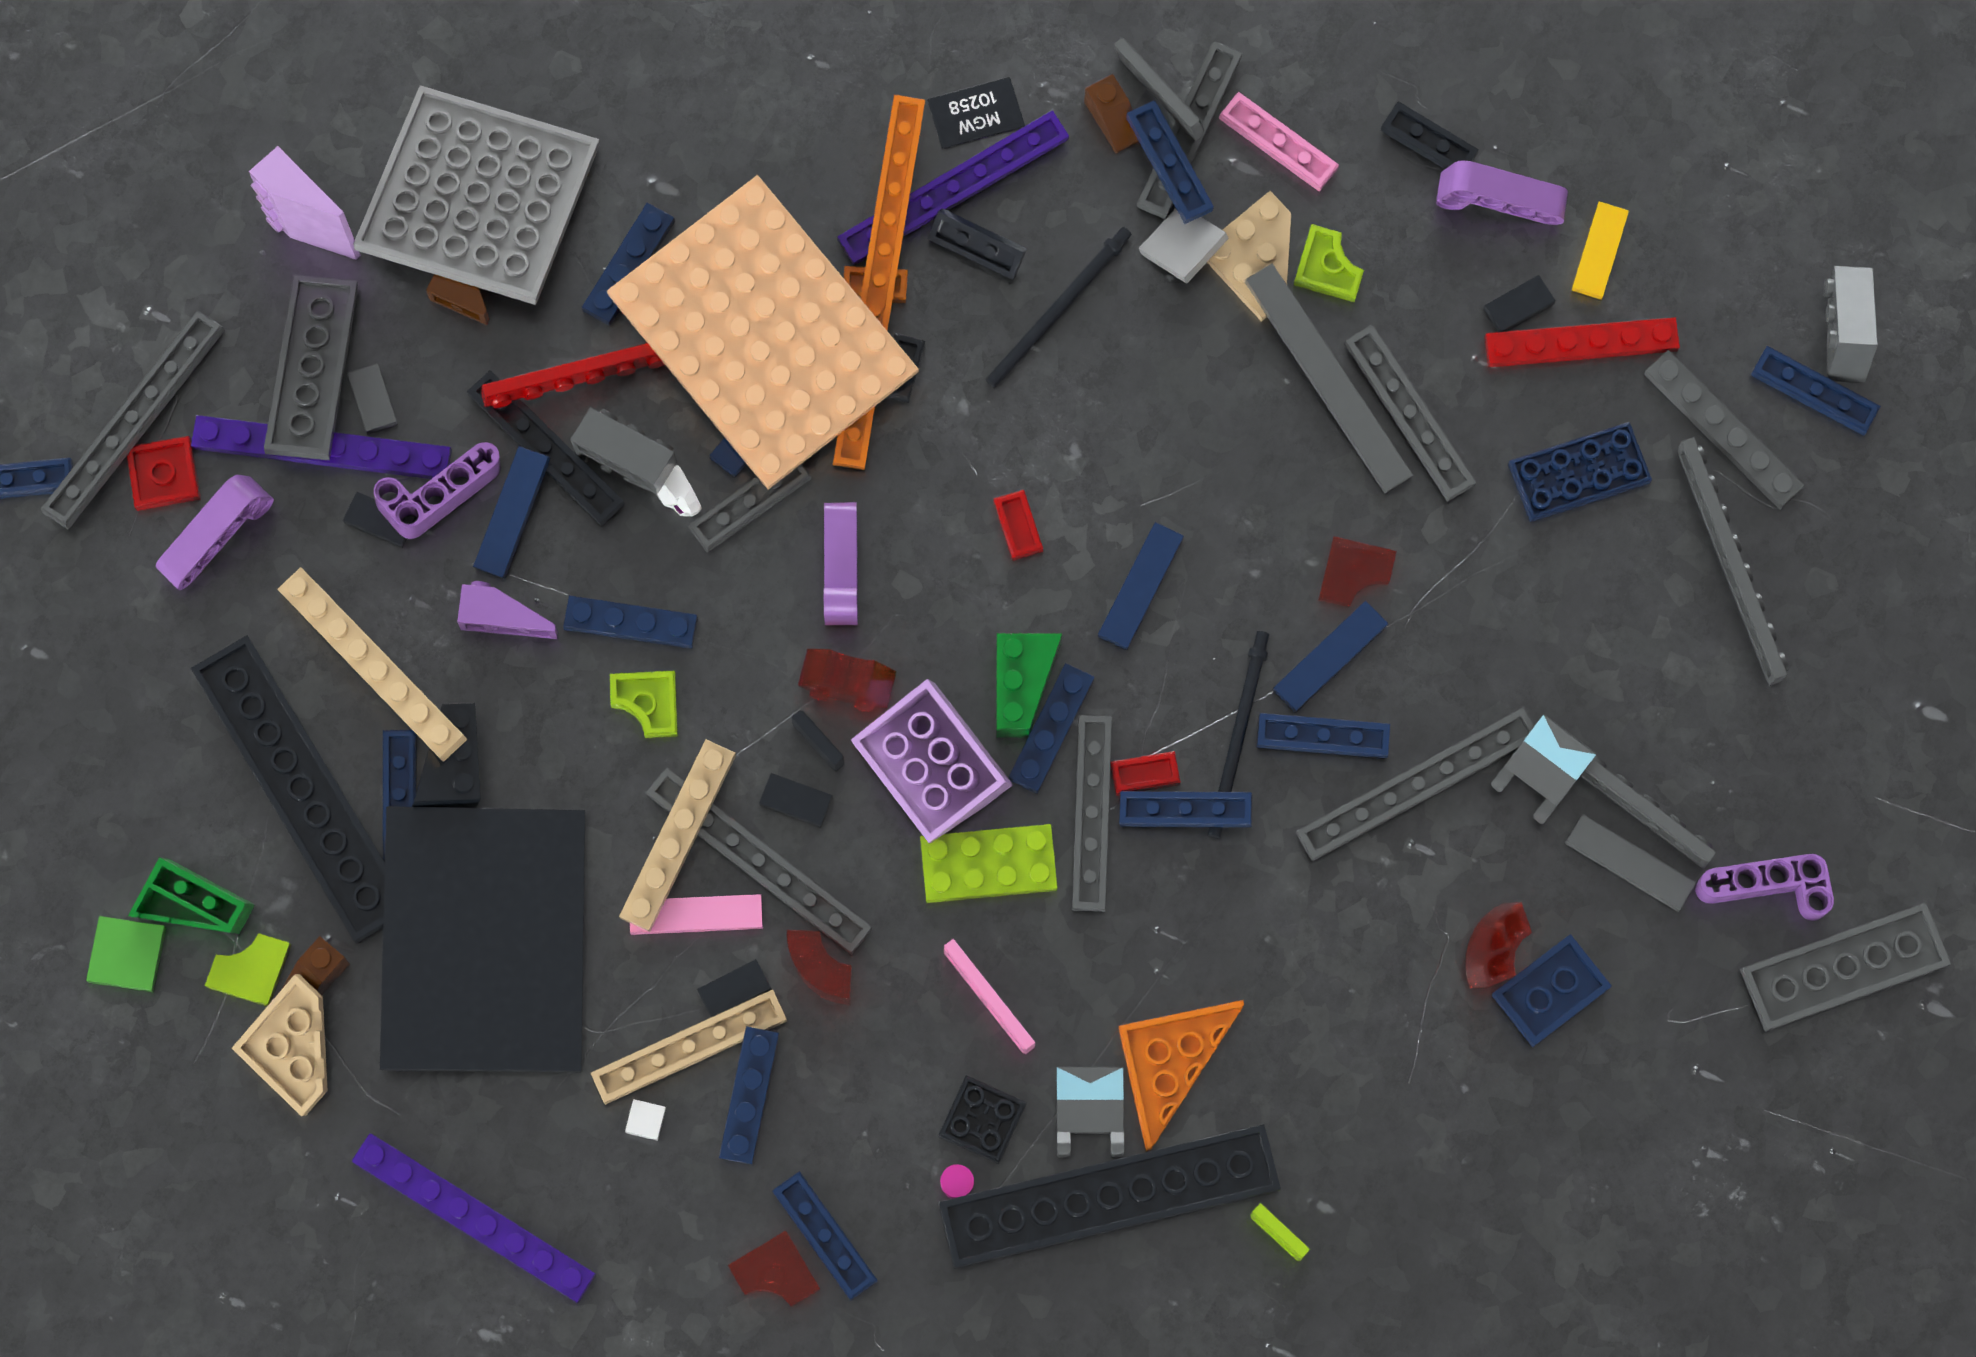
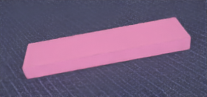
[1219,92,1339,192]
[630,894,763,935]
[944,939,1035,1055]

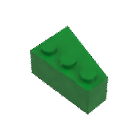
[996,633,1062,738]
[128,857,255,934]

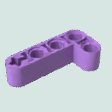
[1436,161,1568,225]
[374,442,501,539]
[156,475,274,590]
[824,502,858,625]
[1695,854,1834,921]

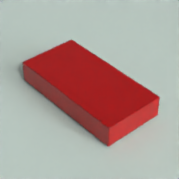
[993,490,1043,561]
[1110,751,1181,796]

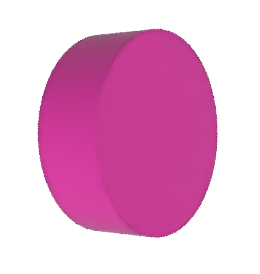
[940,1164,974,1199]

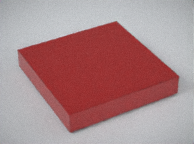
[127,436,201,511]

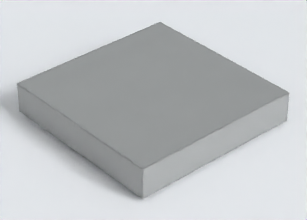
[1139,208,1229,284]

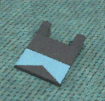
[1491,714,1597,824]
[1057,1067,1124,1158]

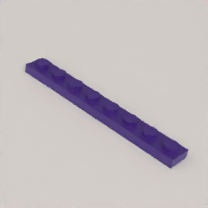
[837,110,1069,266]
[191,415,452,479]
[352,1133,596,1303]

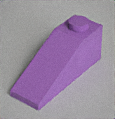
[457,581,558,639]

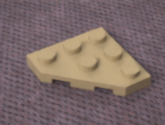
[1207,191,1291,322]
[232,974,328,1116]

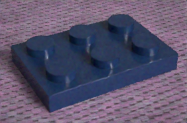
[1492,934,1612,1047]

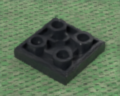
[938,1075,1027,1164]

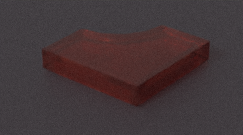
[1319,536,1397,607]
[728,1231,820,1307]

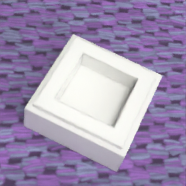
[625,1099,666,1141]

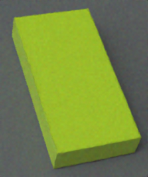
[1250,1203,1310,1261]

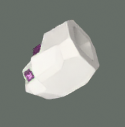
[657,465,702,517]

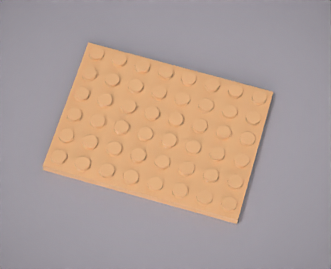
[607,175,919,490]

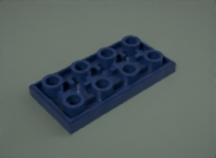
[1508,422,1652,522]

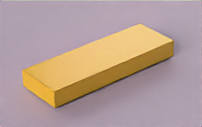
[1571,201,1629,300]

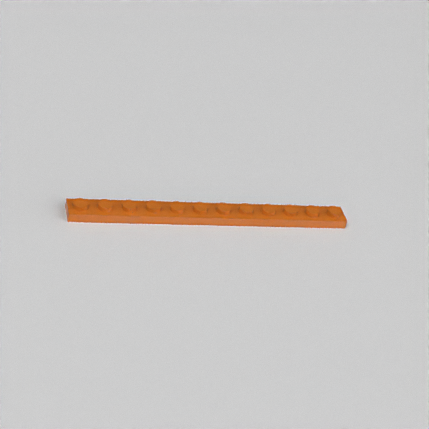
[833,95,925,470]

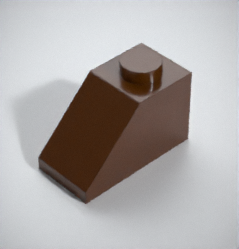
[1084,74,1139,153]
[426,274,490,325]
[281,936,350,995]

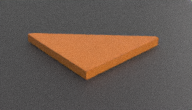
[1118,1000,1244,1152]

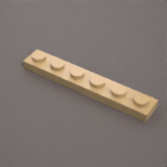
[619,739,736,932]
[591,990,787,1105]

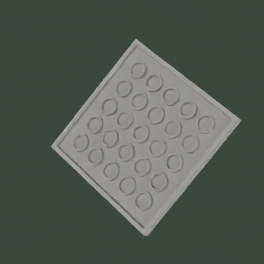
[353,85,600,305]

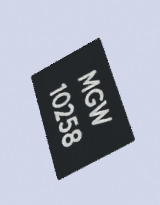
[927,77,1025,149]

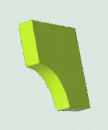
[1294,224,1364,303]
[610,671,678,738]
[205,933,291,1006]

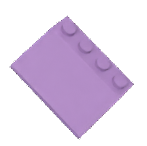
[249,146,361,260]
[851,679,1013,843]

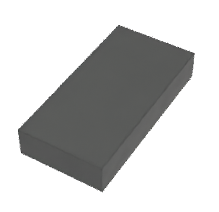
[347,363,398,434]

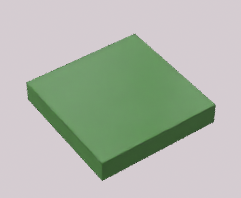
[86,916,166,992]

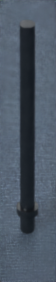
[986,227,1132,388]
[1208,631,1269,839]

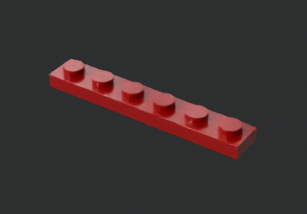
[1484,317,1680,367]
[481,343,665,408]

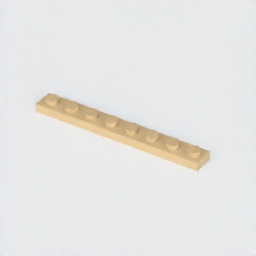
[277,567,467,762]

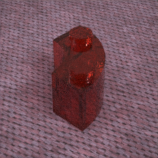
[798,649,897,712]
[1466,902,1532,988]
[787,930,852,1005]

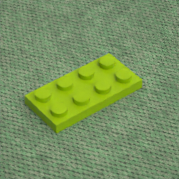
[920,824,1058,903]

